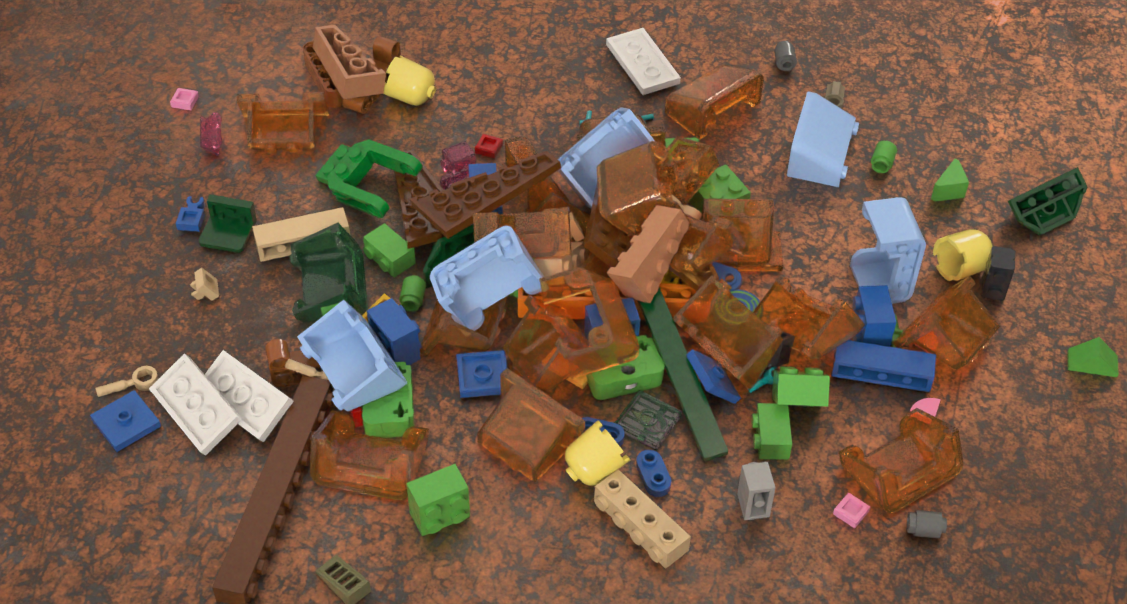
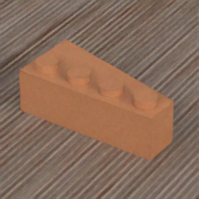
[313,25,386,99]
[607,205,690,303]

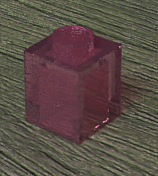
[440,141,476,179]

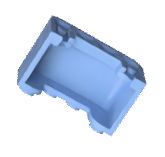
[558,107,663,208]
[850,197,926,304]

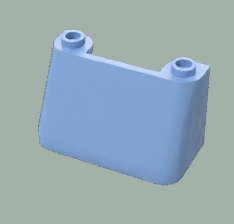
[787,91,859,187]
[430,226,549,335]
[297,300,407,411]

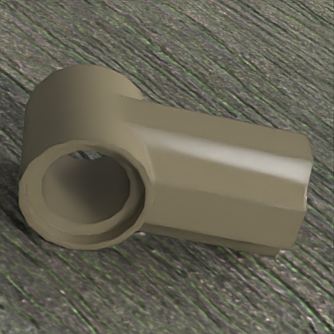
[825,81,845,109]

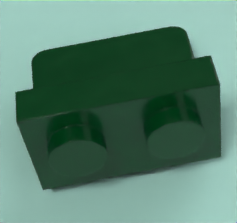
[198,194,257,253]

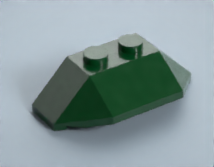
[1008,167,1088,235]
[423,222,495,289]

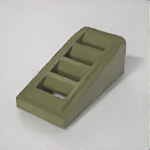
[315,555,371,604]

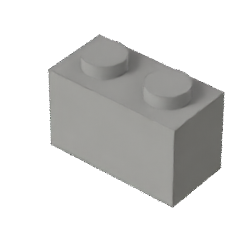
[737,462,775,520]

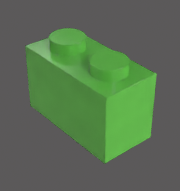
[363,223,416,278]
[751,403,792,460]

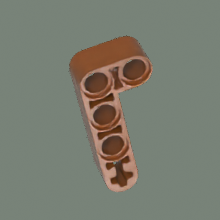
[343,36,401,114]
[303,40,343,108]
[265,339,323,387]

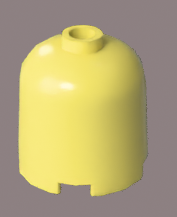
[383,55,436,106]
[933,229,993,281]
[565,420,630,486]

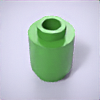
[871,141,897,173]
[399,275,426,312]

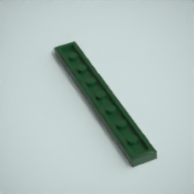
[638,288,728,462]

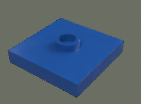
[687,349,741,403]
[456,350,510,398]
[90,390,161,452]

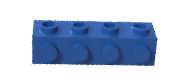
[832,339,936,392]

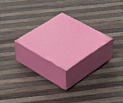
[170,88,199,110]
[833,493,870,528]

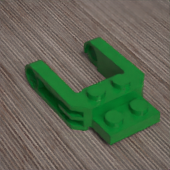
[315,139,423,218]

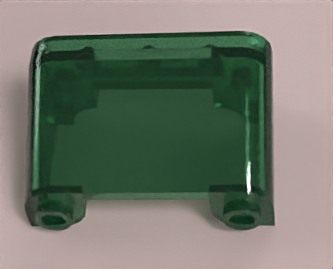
[290,222,368,323]

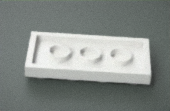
[606,28,681,95]
[205,350,294,442]
[149,354,242,455]

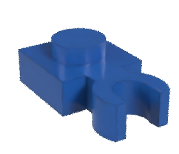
[176,196,205,232]

